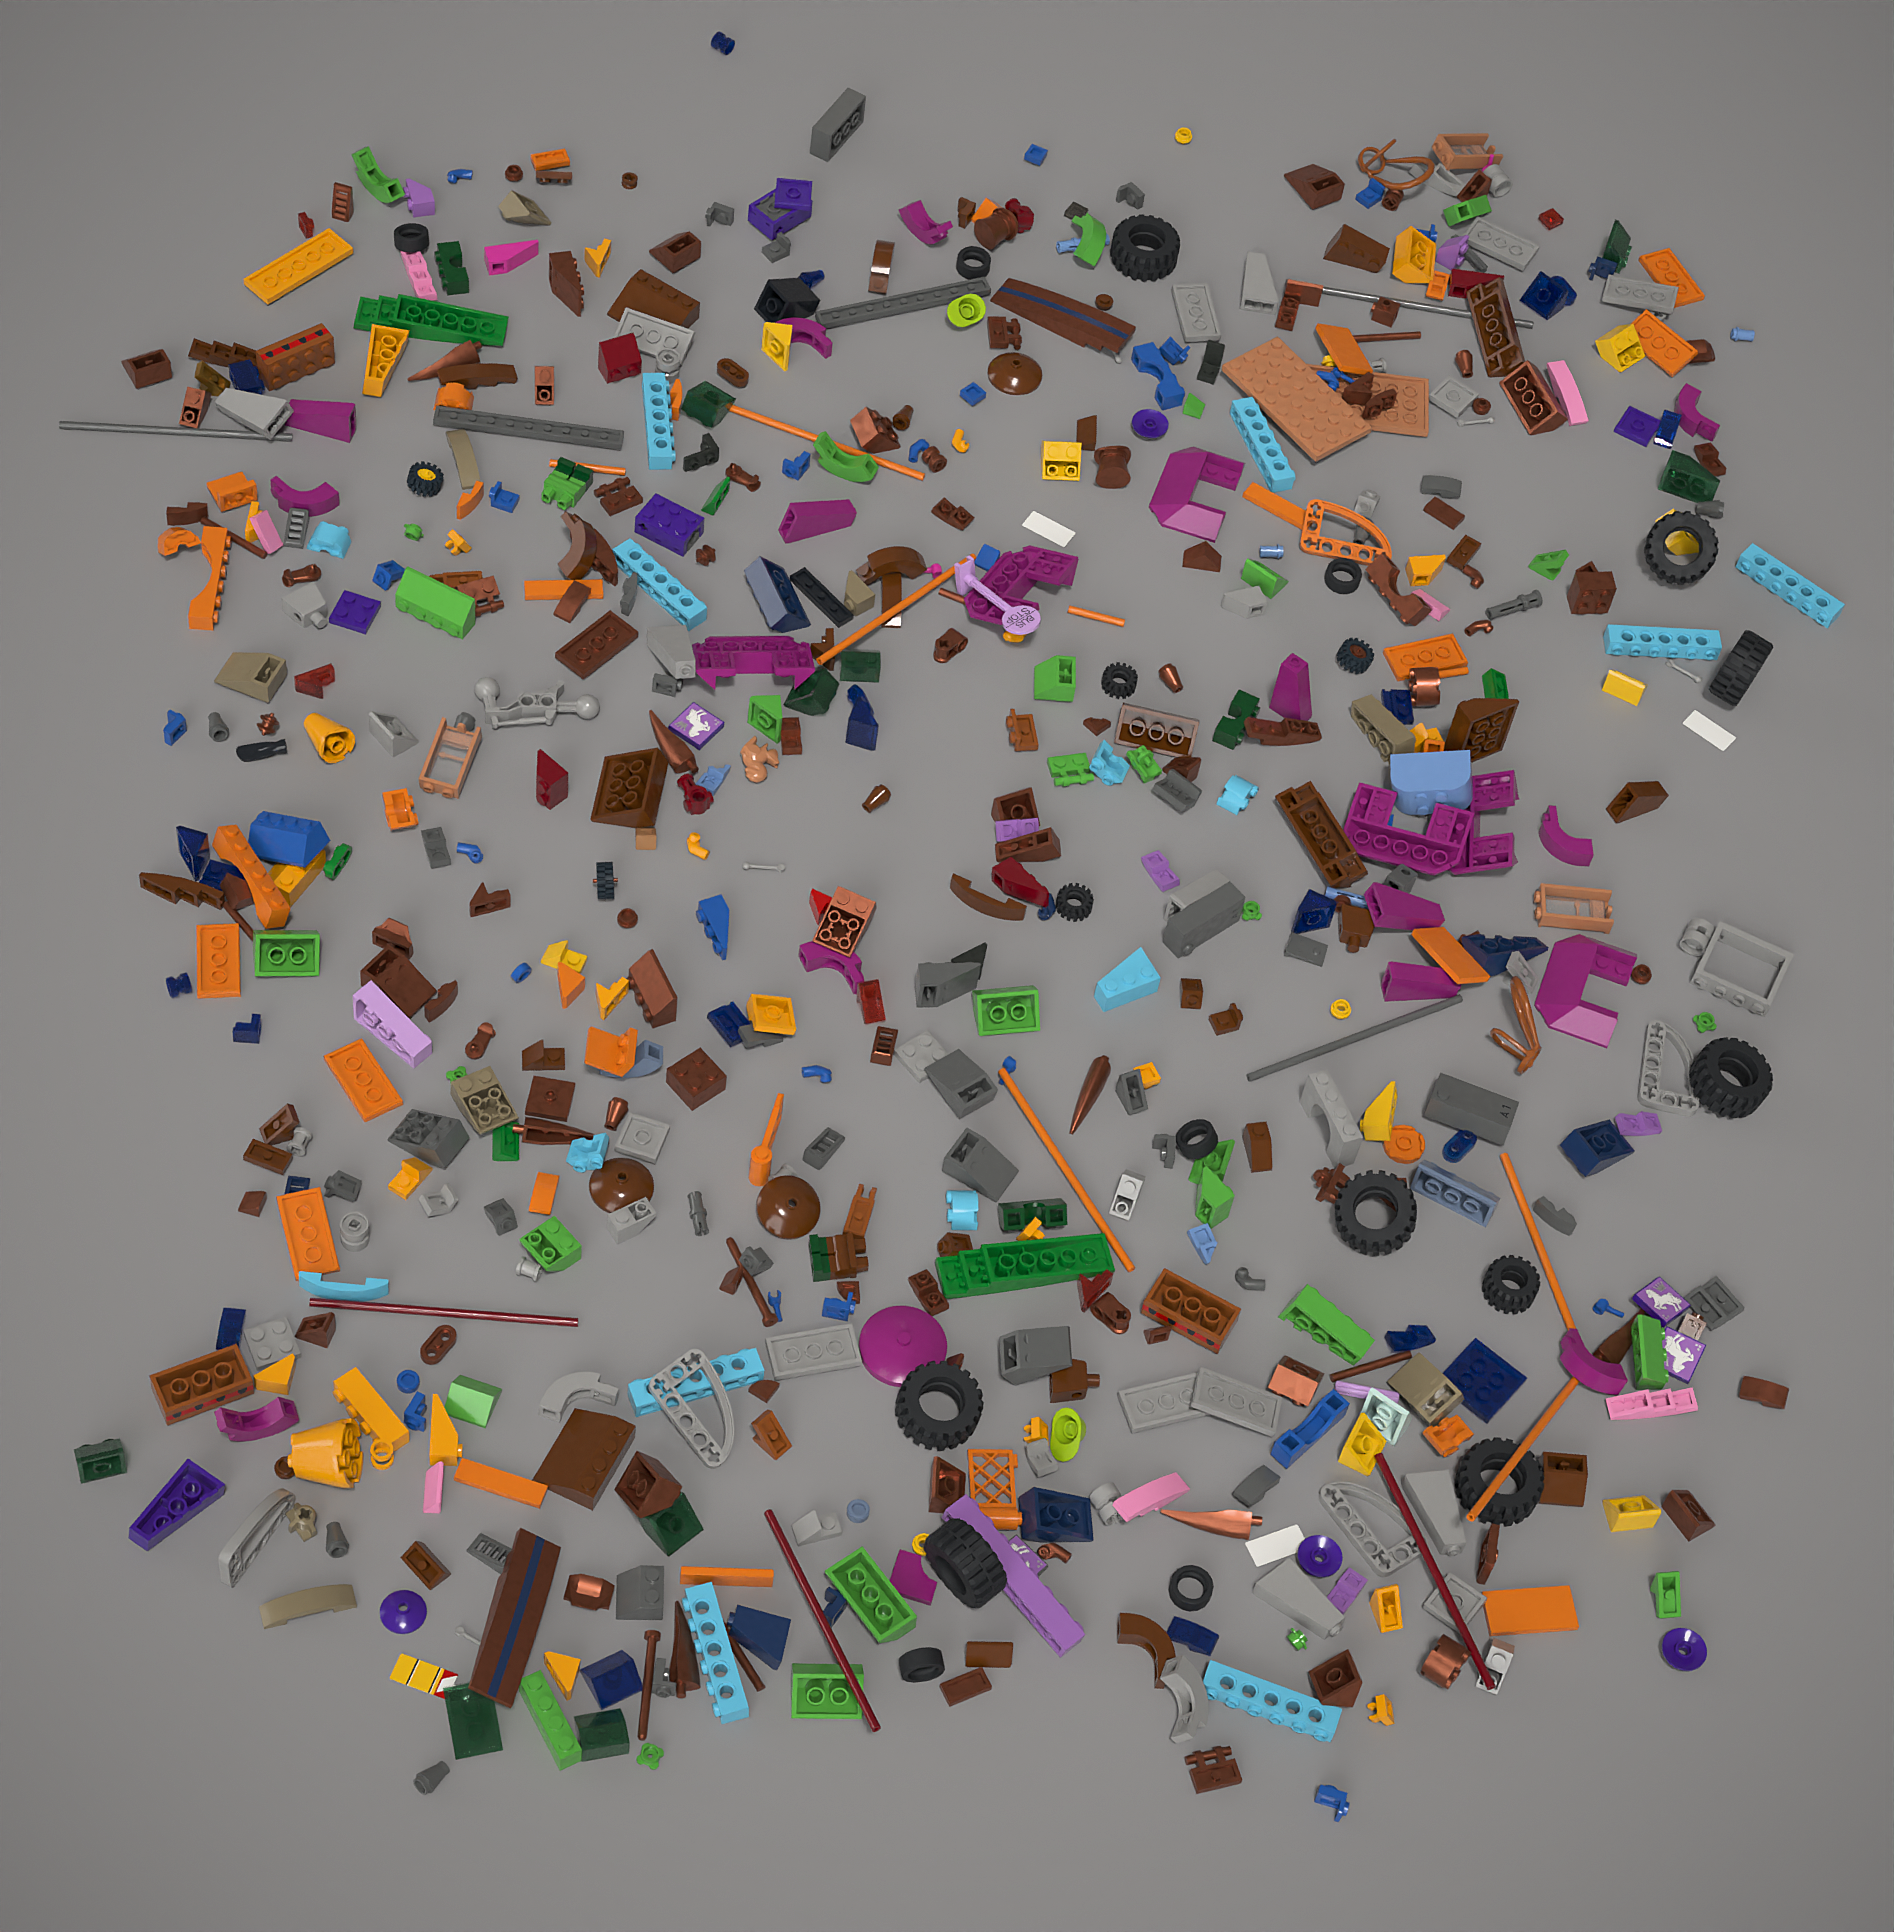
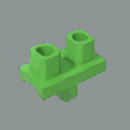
[1126,745,1162,783]

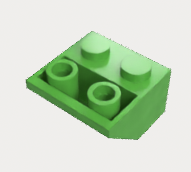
[1034,655,1076,702]
[1195,1166,1235,1229]
[519,1216,582,1271]

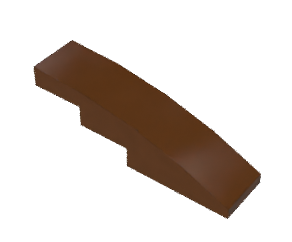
[188,338,257,371]
[437,363,518,390]
[139,872,225,910]

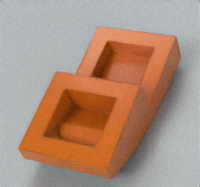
[1426,270,1450,301]
[670,379,682,421]
[457,481,484,520]
[529,1172,560,1215]

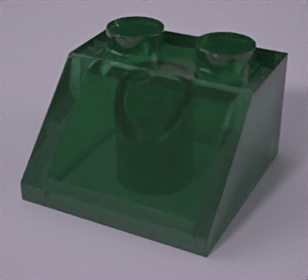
[1602,219,1632,274]
[681,380,736,428]
[839,648,881,683]
[783,668,840,716]
[74,1438,127,1484]
[637,1492,704,1556]
[574,1708,630,1762]

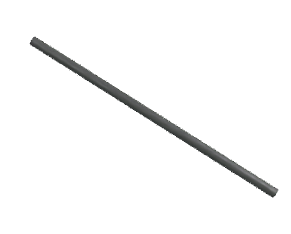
[1322,287,1534,329]
[59,421,293,441]
[1246,994,1463,1082]

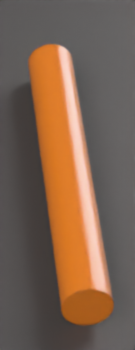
[1068,605,1125,627]
[1439,667,1469,679]

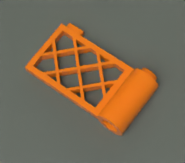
[748,1093,784,1187]
[967,1449,1022,1530]

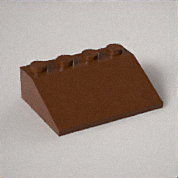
[607,269,700,329]
[1444,698,1519,763]
[590,747,669,828]
[532,1408,636,1511]

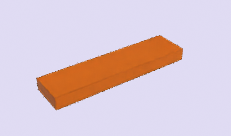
[1243,482,1315,530]
[524,579,603,600]
[454,1458,548,1509]
[680,1566,774,1587]

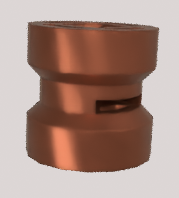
[1382,189,1404,211]
[921,446,947,473]

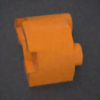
[433,383,474,410]
[158,527,201,556]
[382,788,418,831]
[1422,1415,1474,1457]

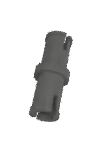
[688,1191,709,1236]

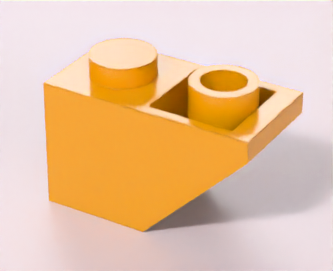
[1405,555,1446,586]

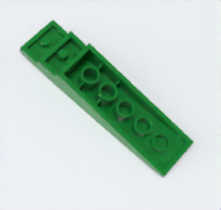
[353,294,509,346]
[935,1233,1115,1299]

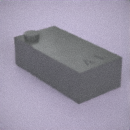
[810,88,866,162]
[1163,881,1246,959]
[1424,1072,1519,1145]

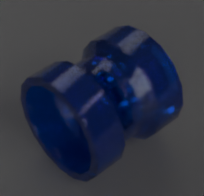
[711,31,735,55]
[165,972,192,998]

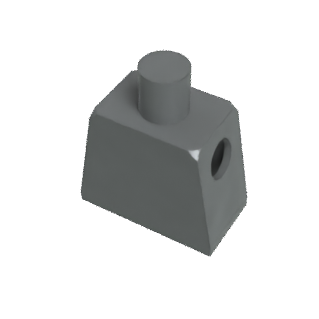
[1383,864,1417,893]

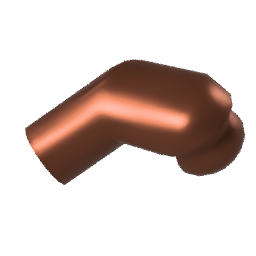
[1463,564,1484,588]
[1464,620,1494,636]
[1038,1543,1072,1563]

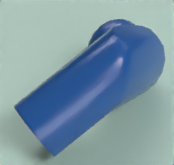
[909,439,929,463]
[801,1065,832,1083]

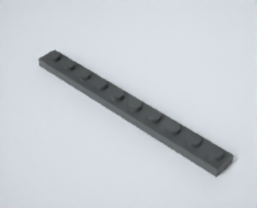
[815,277,991,328]
[433,406,624,450]

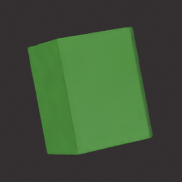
[1241,558,1289,599]
[747,695,783,744]
[1188,1139,1235,1184]
[444,1375,502,1428]

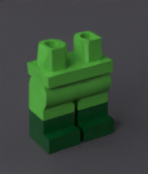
[541,457,593,510]

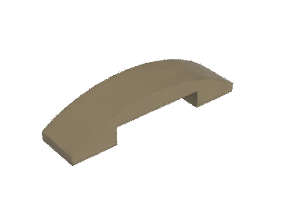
[445,429,481,490]
[259,1584,357,1629]

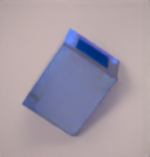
[232,1014,262,1044]

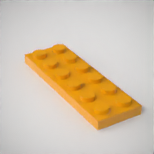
[243,228,353,304]

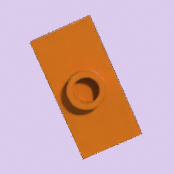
[530,149,570,171]

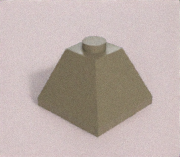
[498,190,552,226]

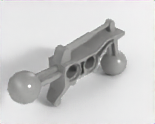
[475,677,600,728]

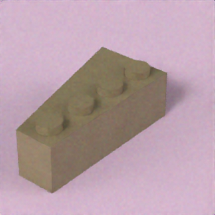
[1351,694,1416,771]

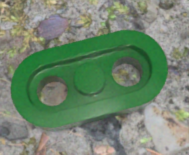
[323,843,352,880]

